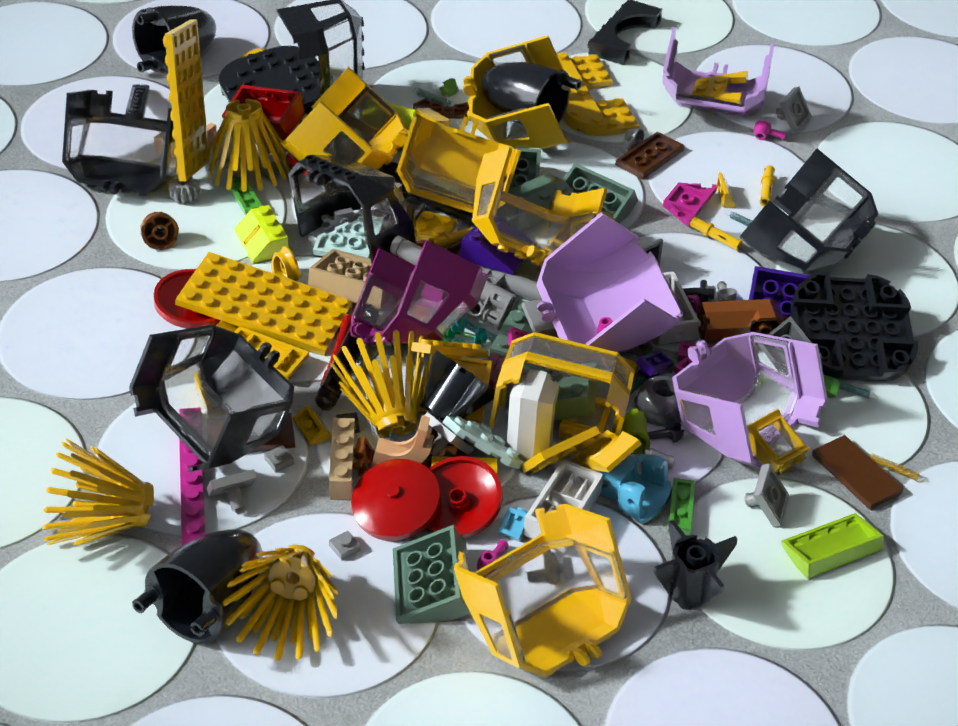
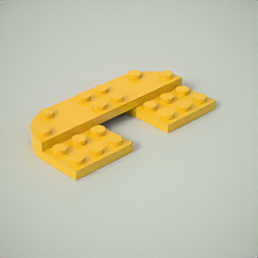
[557,52,640,136]

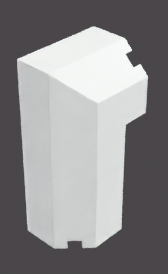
[507,369,559,462]

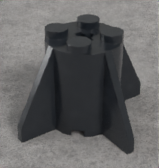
[420,350,495,421]
[654,519,738,610]

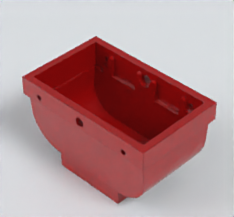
[221,85,305,148]

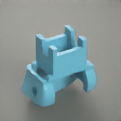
[594,454,672,523]

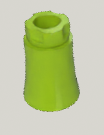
[623,408,650,455]

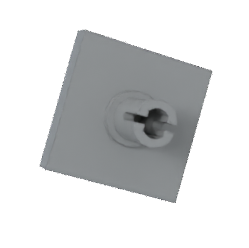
[776,86,812,132]
[424,412,474,456]
[744,464,789,527]
[206,469,257,511]

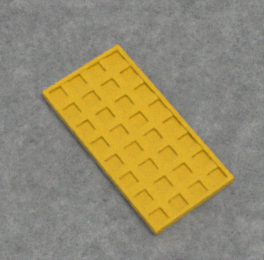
[163,20,210,181]
[175,252,353,356]

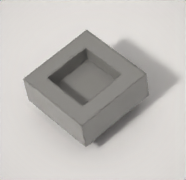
[264,445,294,473]
[329,530,361,560]

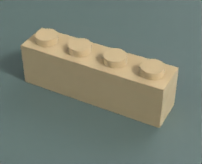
[329,418,355,500]

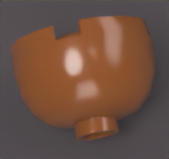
[140,212,179,250]

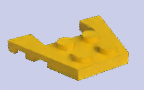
[692,70,748,106]

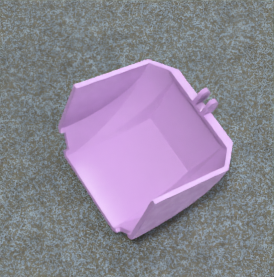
[536,212,683,353]

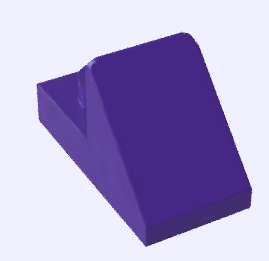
[636,350,675,380]

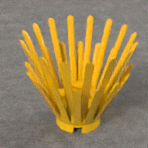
[208,99,290,192]
[330,330,429,438]
[42,438,154,546]
[223,544,338,661]

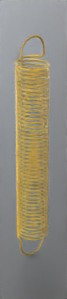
[866,453,925,481]

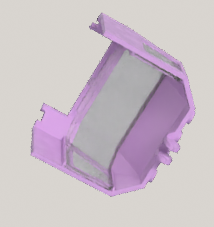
[672,332,828,468]

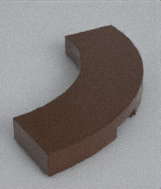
[413,98,469,119]

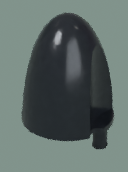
[132,5,217,73]
[482,62,582,124]
[132,529,263,644]

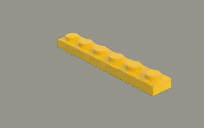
[411,339,489,358]

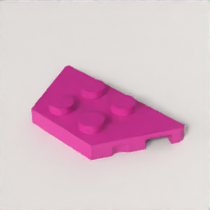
[663,182,718,227]

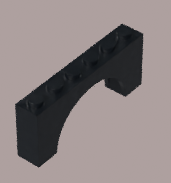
[587,0,662,65]

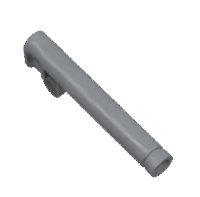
[390,236,516,330]
[478,265,542,301]

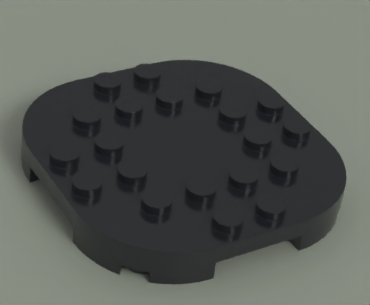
[219,46,320,113]
[791,272,918,381]

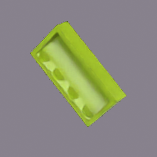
[781,513,884,579]

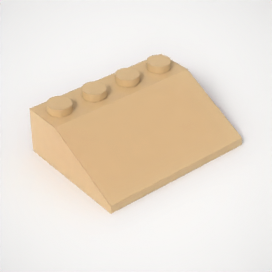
[308,249,391,309]

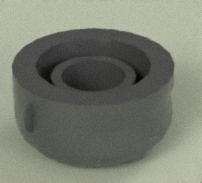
[634,376,682,427]

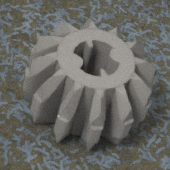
[168,176,200,204]

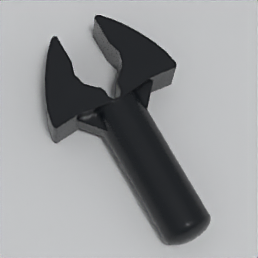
[648,421,685,443]

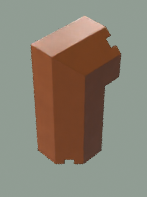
[697,299,784,348]

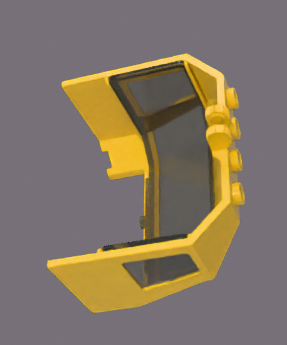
[280,67,409,169]

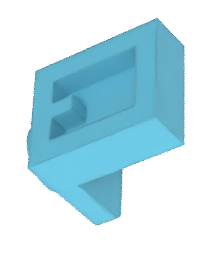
[498,507,528,541]

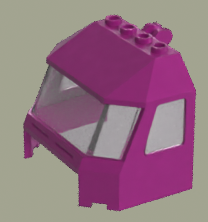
[349,241,488,346]

